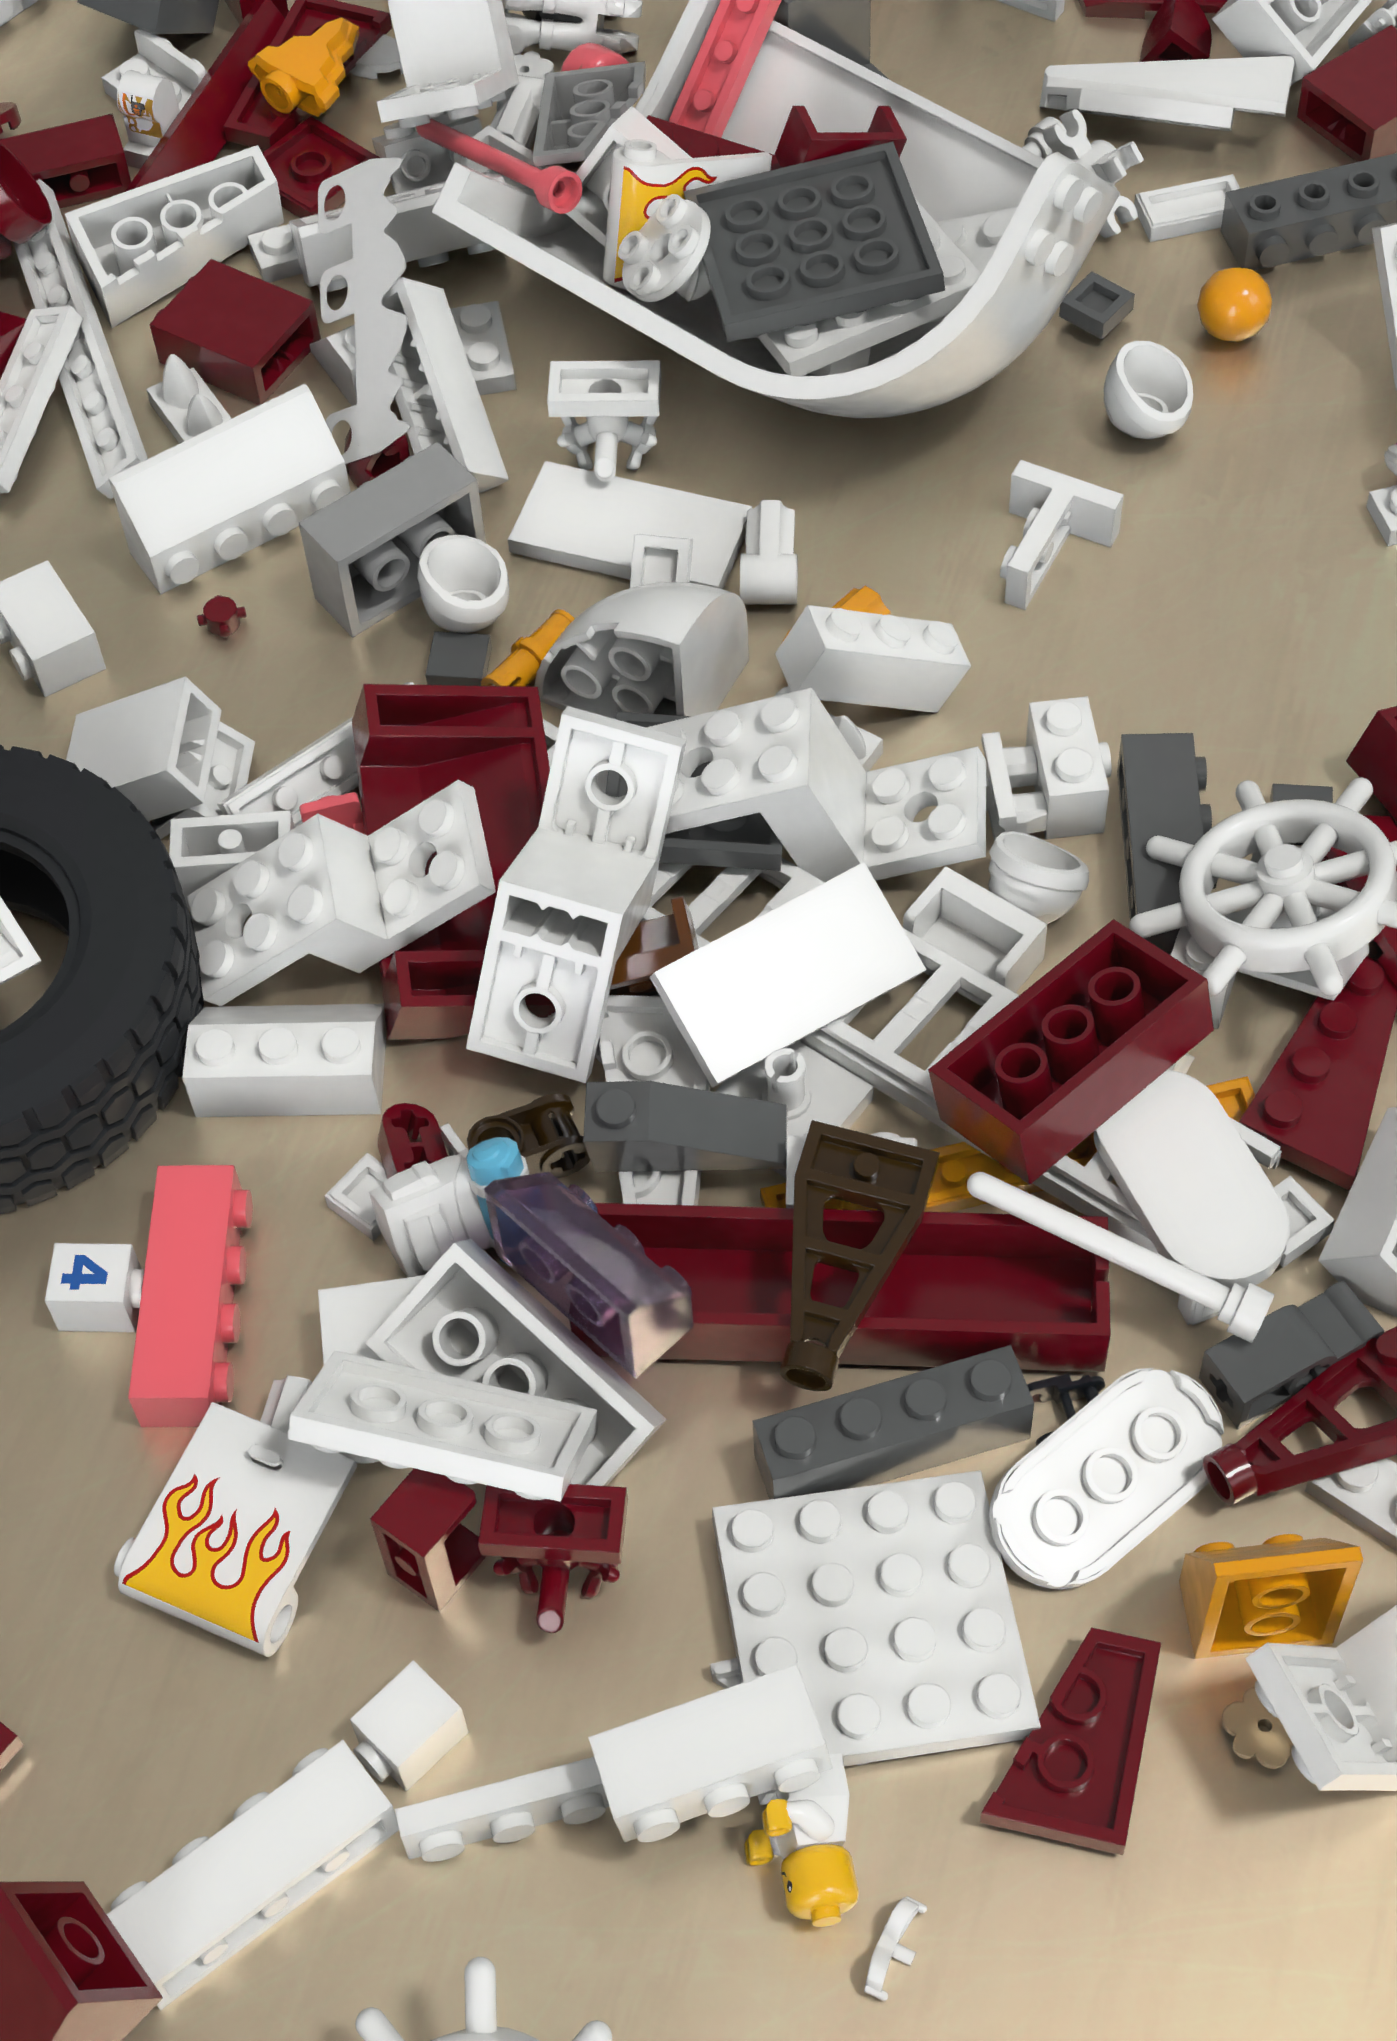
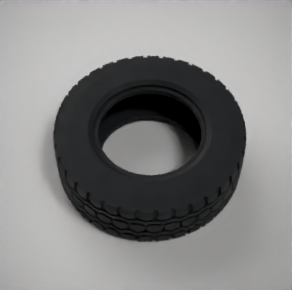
[0,745,204,1214]

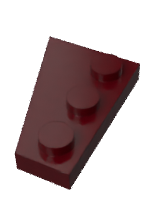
[980,1627,1161,1855]

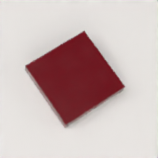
[262,116,380,218]

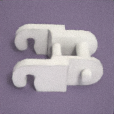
[1348,0,1397,49]

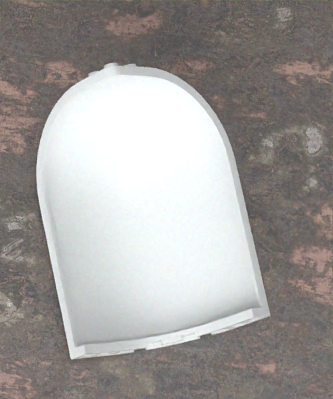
[432,0,1120,418]

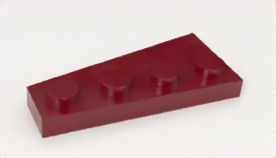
[223,0,392,150]
[1239,956,1397,1191]

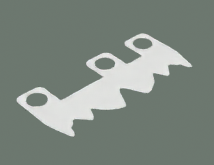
[318,157,411,464]

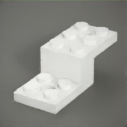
[187,780,496,1006]

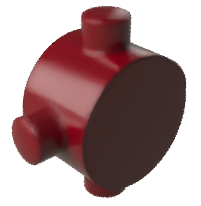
[197,595,247,638]

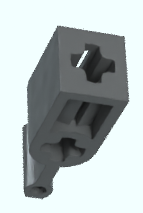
[1199,1280,1384,1429]

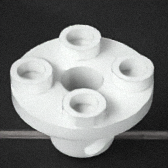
[618,194,711,302]

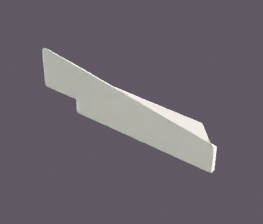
[1039,56,1294,131]

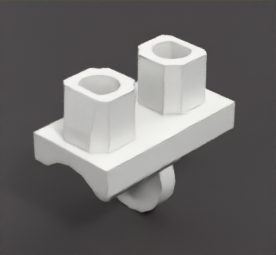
[981,732,1047,841]

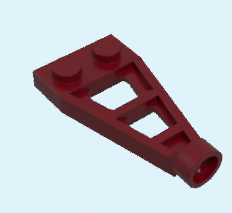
[1203,1326,1397,1505]

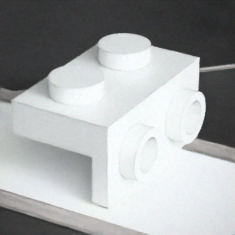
[372,111,482,194]

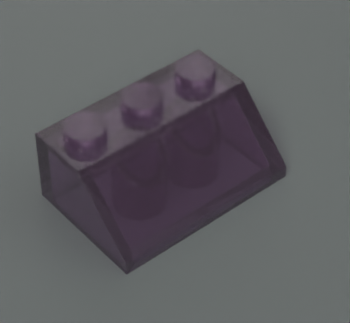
[484,1171,694,1379]

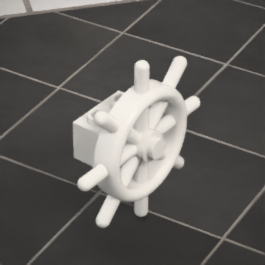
[1129,777,1397,1001]

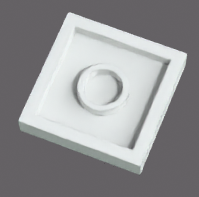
[715,1041,874,1178]

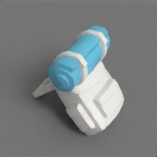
[369,1123,551,1277]

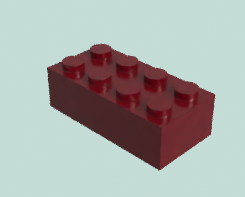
[928,919,1214,1185]

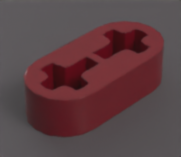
[378,1103,448,1179]

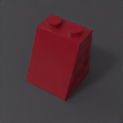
[0,1881,163,2041]

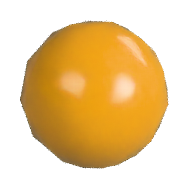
[1197,268,1272,342]

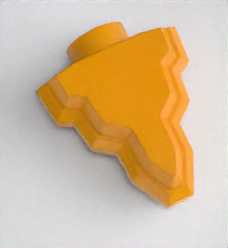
[248,17,359,117]

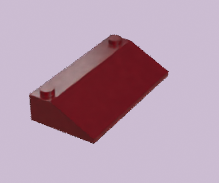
[352,684,556,1040]

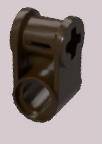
[467,1093,590,1186]

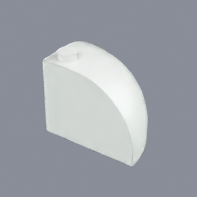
[535,582,749,719]

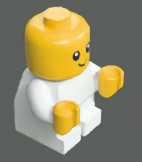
[744,1753,858,1927]

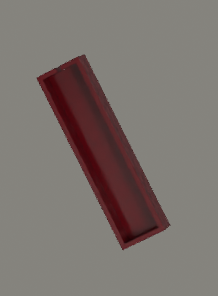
[569,1202,1111,1372]

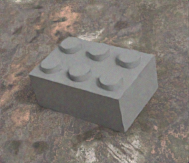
[299,441,486,638]

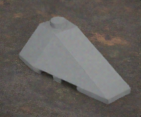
[532,61,646,167]

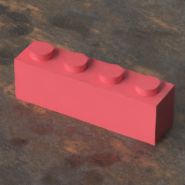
[128,1165,253,1427]

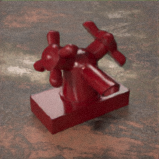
[478,1484,628,1633]

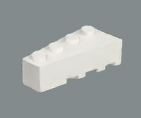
[64,145,284,328]

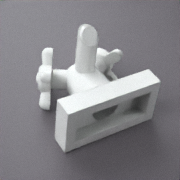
[547,360,661,482]

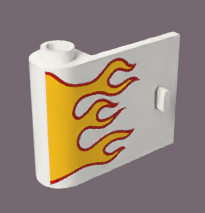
[603,139,772,289]
[114,1402,357,1657]

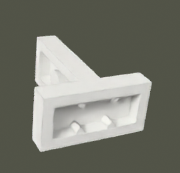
[1000,459,1124,610]

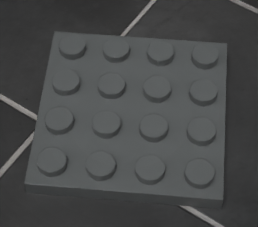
[683,142,945,343]

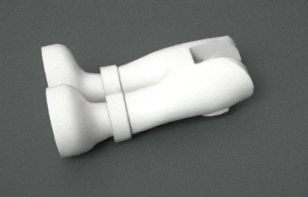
[505,0,643,55]

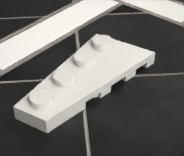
[599,995,710,1206]

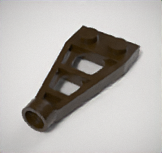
[779,1120,940,1391]

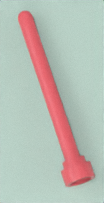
[416,119,582,214]

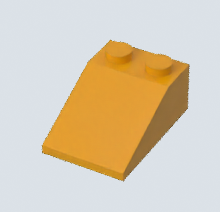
[1179,1534,1363,1659]

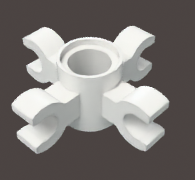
[1042,109,1144,238]

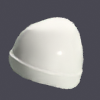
[1104,341,1194,439]
[417,535,510,633]
[988,831,1089,924]

